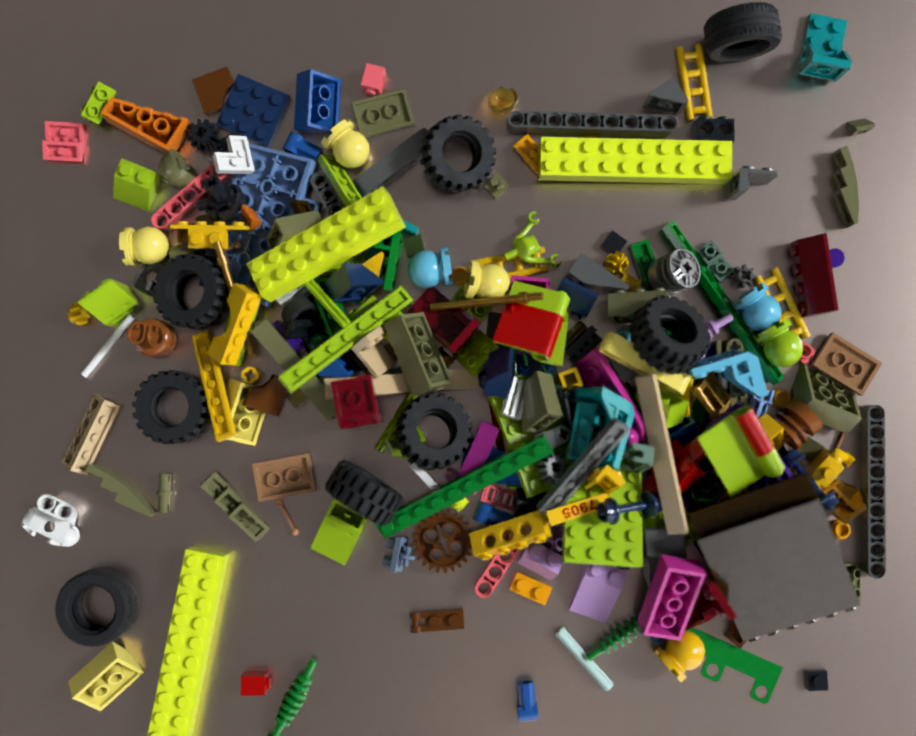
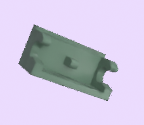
[621,443,654,474]

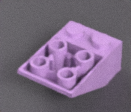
[517,522,563,581]

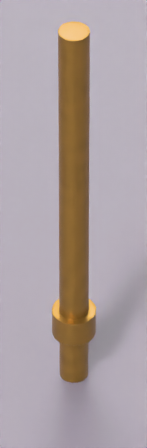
[213,241,255,355]
[430,292,544,311]

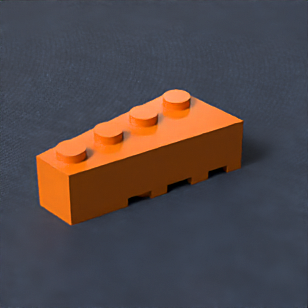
[101,97,192,154]

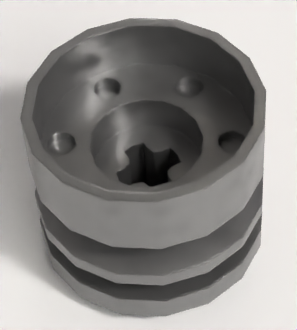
[648,248,701,296]

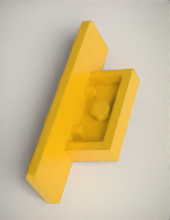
[170,221,250,249]

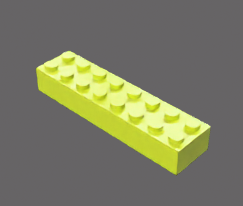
[246,186,406,302]

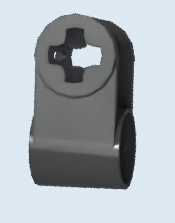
[531,425,571,449]

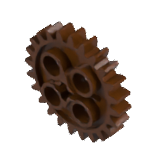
[412,510,473,573]

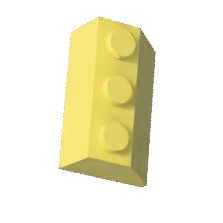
[212,378,266,446]
[68,642,144,711]

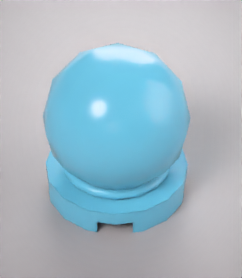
[408,246,453,288]
[731,282,782,332]

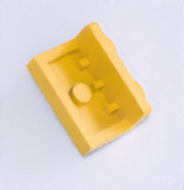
[584,465,626,494]

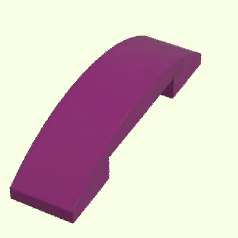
[455,420,500,498]

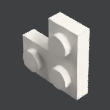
[212,135,255,174]

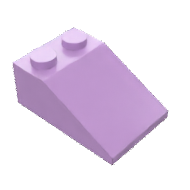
[569,565,628,624]

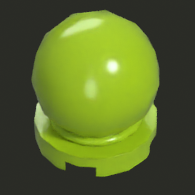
[754,318,803,367]

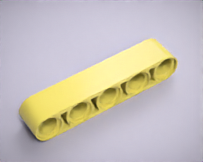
[598,331,691,396]

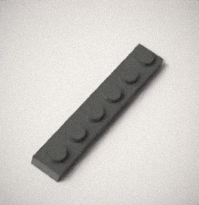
[536,417,631,515]

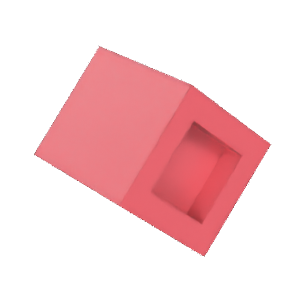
[361,63,386,96]

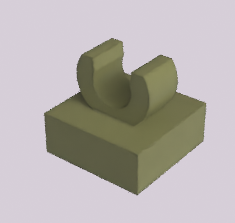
[483,172,509,200]

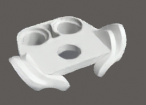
[21,494,80,547]

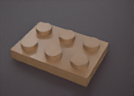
[811,333,882,396]
[252,453,317,502]

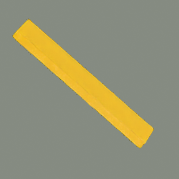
[191,329,237,442]

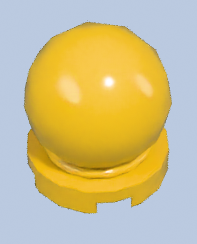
[654,631,705,682]

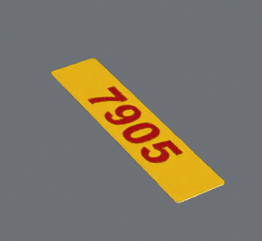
[546,492,609,526]

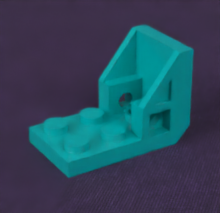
[798,13,852,82]
[575,387,635,470]

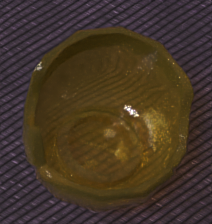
[488,86,518,115]

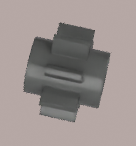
[730,264,757,289]

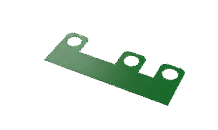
[685,628,783,704]

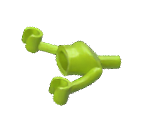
[503,211,562,268]

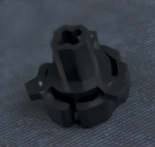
[197,176,246,222]

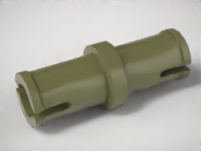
[157,473,173,513]

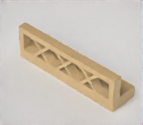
[61,393,120,475]

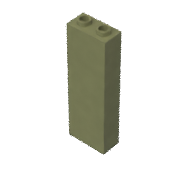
[251,319,337,421]

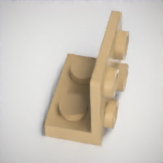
[351,323,396,378]

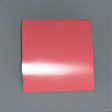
[42,121,85,162]

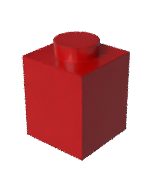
[241,671,271,696]

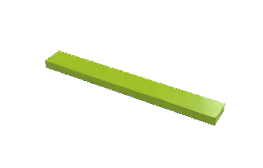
[278,286,413,394]

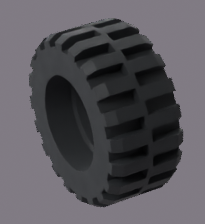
[419,114,497,192]
[153,253,229,330]
[630,296,711,374]
[132,370,211,444]
[395,393,472,471]
[325,460,403,526]

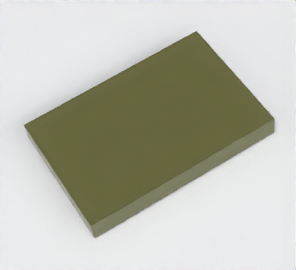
[351,88,415,139]

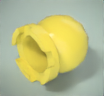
[321,119,370,169]
[119,226,169,266]
[463,260,510,299]

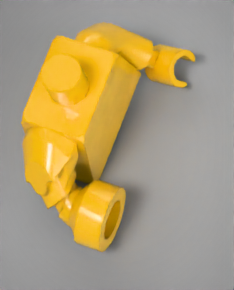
[805,447,857,489]

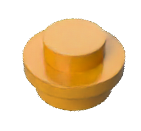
[450,266,469,286]
[772,389,791,408]
[831,520,851,539]

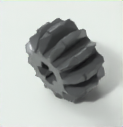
[535,452,569,485]

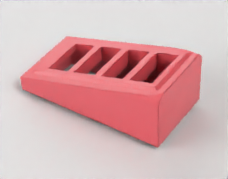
[480,484,515,511]

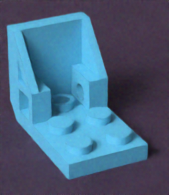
[685,349,768,397]

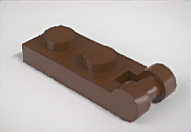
[409,608,464,633]

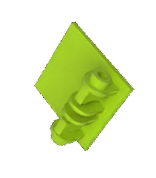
[452,329,500,377]

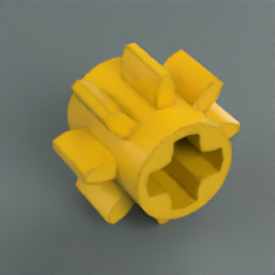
[605,251,629,276]
[67,301,92,326]

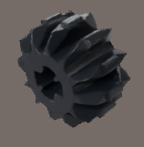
[187,119,220,152]

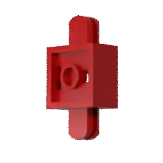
[642,438,707,494]

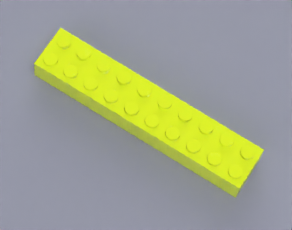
[538,137,732,184]
[147,546,229,736]

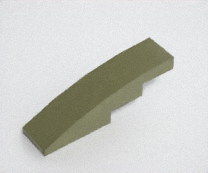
[833,146,859,228]
[86,463,157,517]
[200,471,270,542]

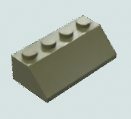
[384,312,453,397]

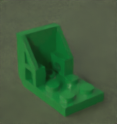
[371,231,403,294]

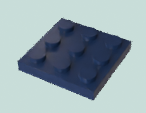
[216,74,291,148]

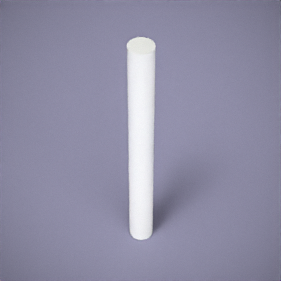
[80,314,135,378]

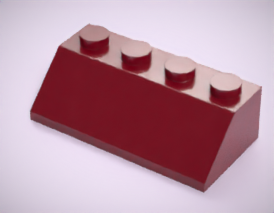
[789,233,839,318]

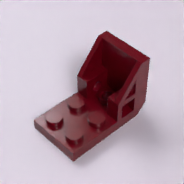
[406,287,480,355]
[331,374,384,429]
[684,576,737,631]

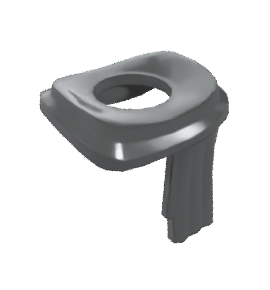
[134,263,162,296]

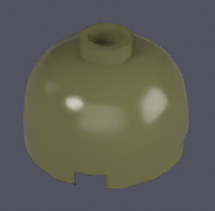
[159,149,198,187]

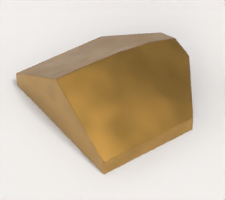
[823,480,866,525]

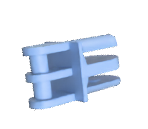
[748,388,775,417]

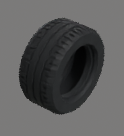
[703,2,782,62]
[55,568,138,647]

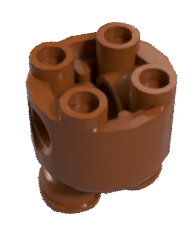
[127,318,176,358]

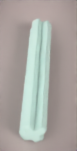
[555,627,613,691]

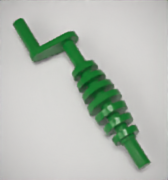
[586,587,649,661]
[266,658,317,736]

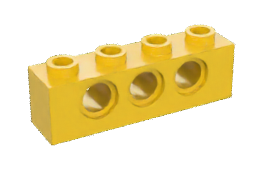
[469,510,552,560]

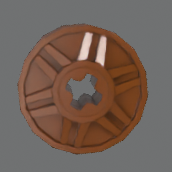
[772,398,823,450]

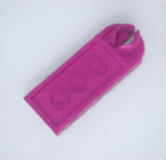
[574,347,647,448]

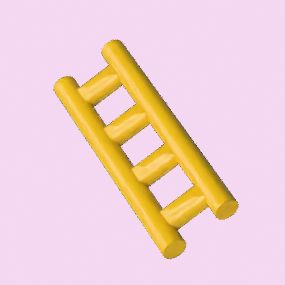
[676,43,713,122]
[469,246,549,279]
[754,267,811,339]

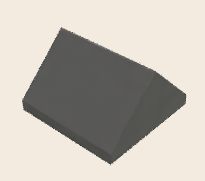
[643,77,688,115]

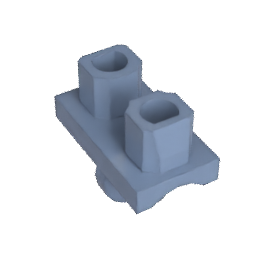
[382,536,416,573]

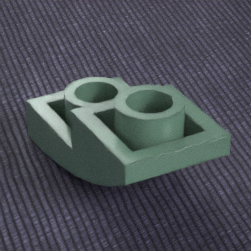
[696,240,735,284]

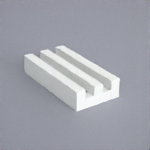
[501,376,525,421]
[410,463,440,491]

